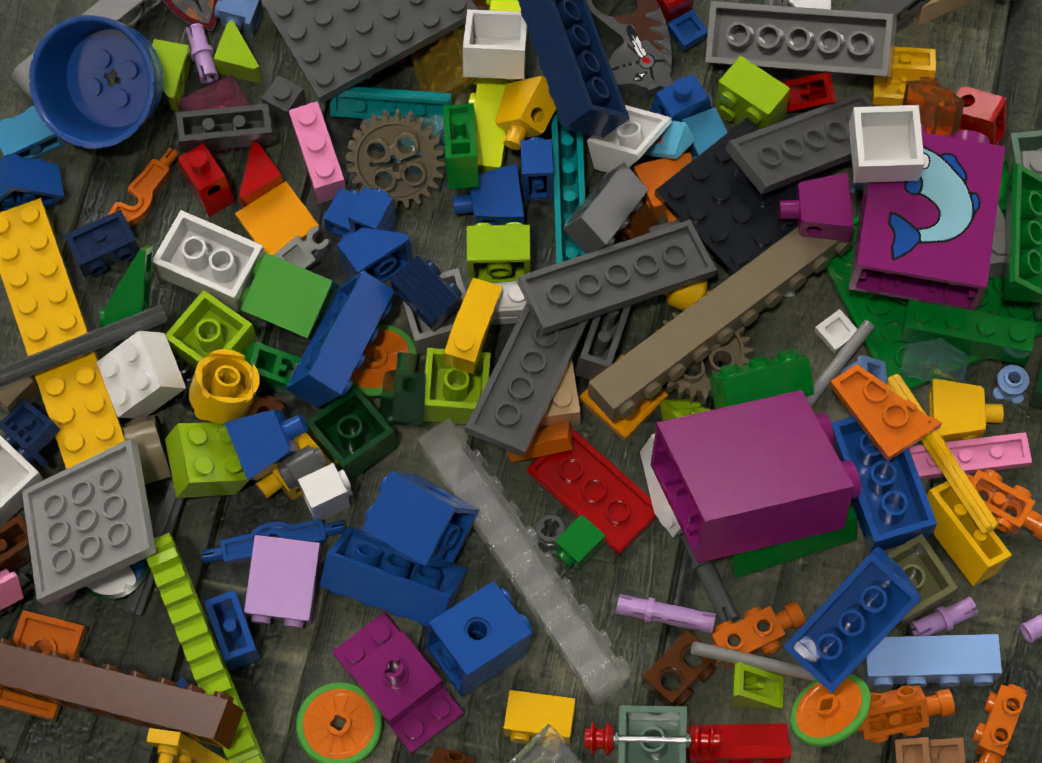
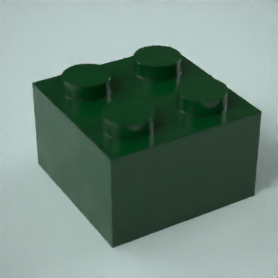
[306,386,397,481]

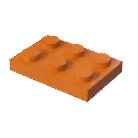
[0,610,87,722]

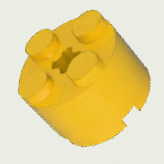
[189,349,260,424]

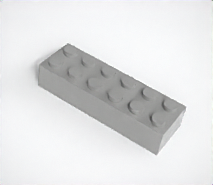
[705,1,897,78]

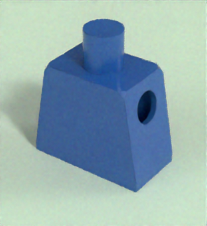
[650,75,712,122]
[452,164,525,225]
[224,410,308,480]

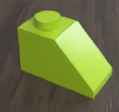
[152,39,193,112]

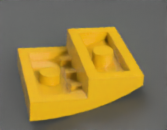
[872,46,936,109]

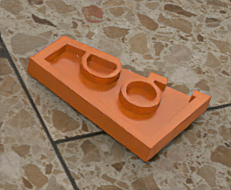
[829,364,942,462]

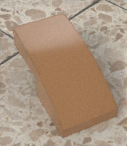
[895,737,967,763]

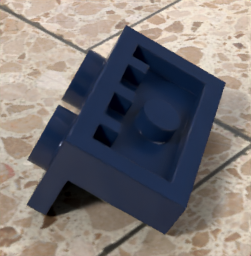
[64,210,140,277]
[0,399,61,468]

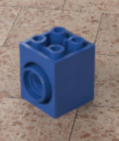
[362,471,480,568]
[424,581,532,697]

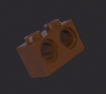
[642,629,716,706]

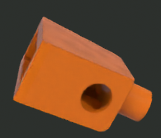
[633,153,692,222]

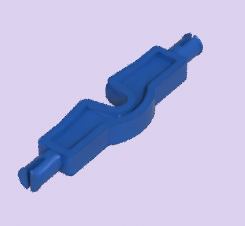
[201,519,345,565]

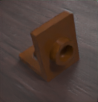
[616,203,660,242]

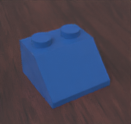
[337,228,413,283]

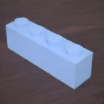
[863,634,1002,689]

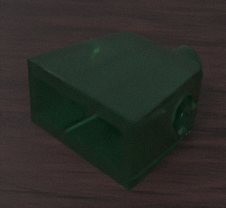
[379,352,426,426]

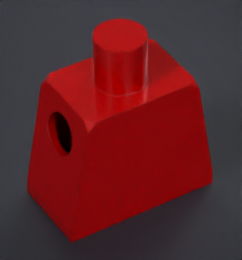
[935,86,1007,145]
[177,144,235,217]

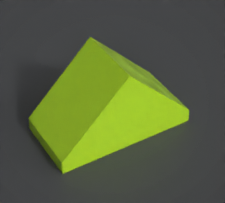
[214,20,263,83]
[731,662,784,710]

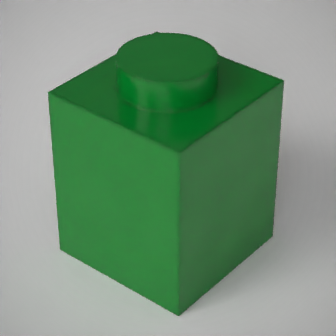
[555,514,605,572]

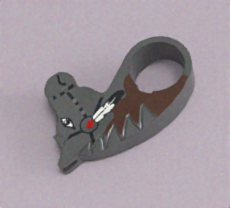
[586,0,674,100]

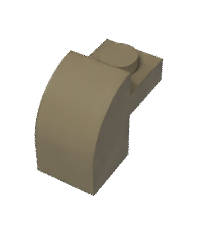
[123,414,171,484]

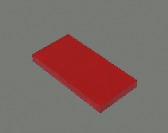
[526,427,658,557]

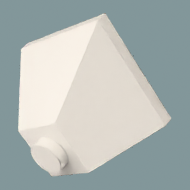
[587,105,672,173]

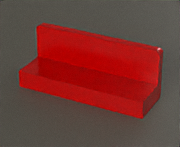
[688,723,791,763]

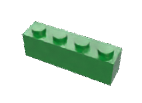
[900,300,1037,366]
[726,503,857,578]

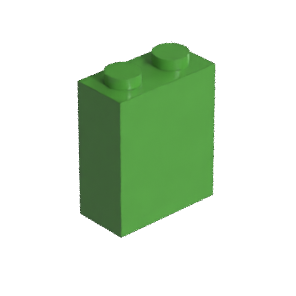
[240,252,339,340]

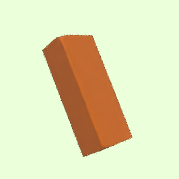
[506,421,573,463]

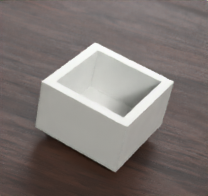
[463,9,528,80]
[849,105,925,183]
[97,331,186,418]
[0,436,43,527]

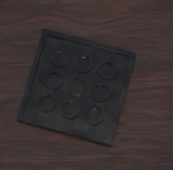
[655,117,809,276]

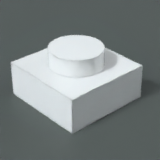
[814,309,857,355]

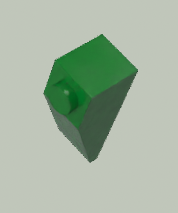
[443,103,479,189]
[99,244,154,340]
[241,341,334,403]

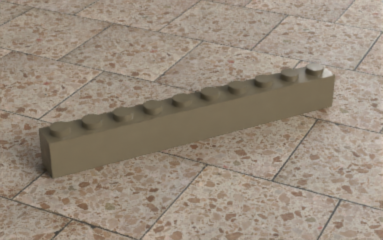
[588,226,855,422]

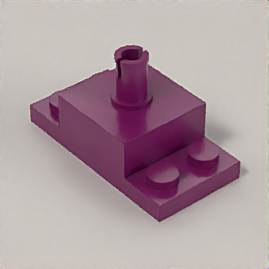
[332,612,464,755]

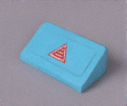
[643,121,695,159]

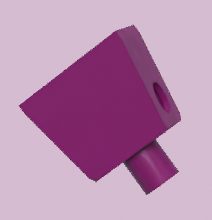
[778,173,853,241]

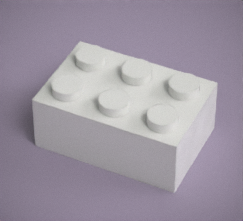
[152,210,265,312]

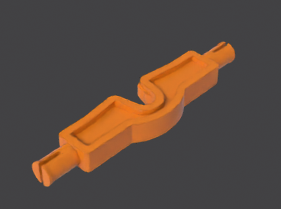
[108,147,179,227]

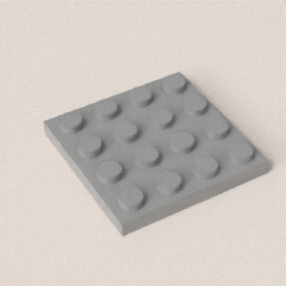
[22,438,156,605]

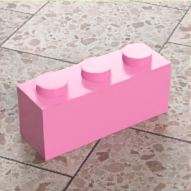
[289,101,346,204]

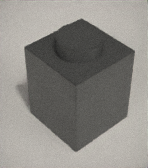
[261,75,307,128]

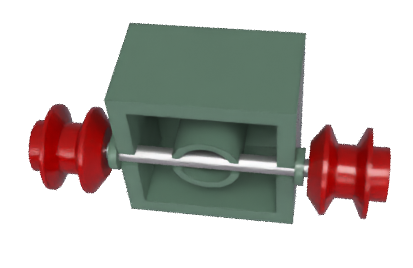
[584,705,721,763]

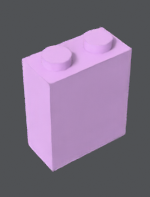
[244,535,322,628]

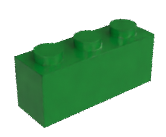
[709,349,814,409]

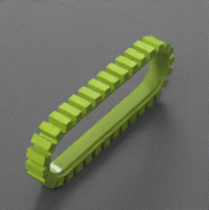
[146,532,266,763]

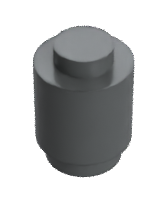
[277,445,327,489]

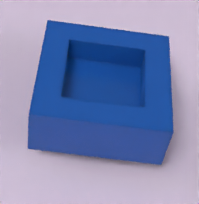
[667,9,708,51]

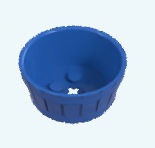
[29,15,164,149]

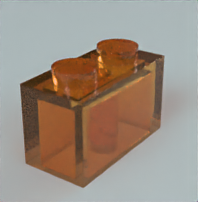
[902,77,965,136]

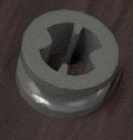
[536,514,565,547]

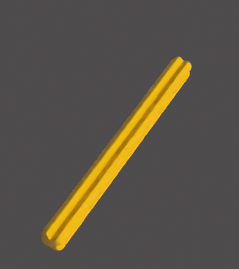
[887,374,998,534]

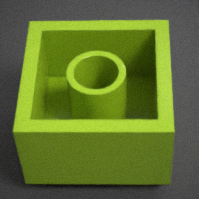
[716,55,790,129]
[467,222,531,284]
[165,290,257,369]
[421,348,490,425]
[165,422,249,498]

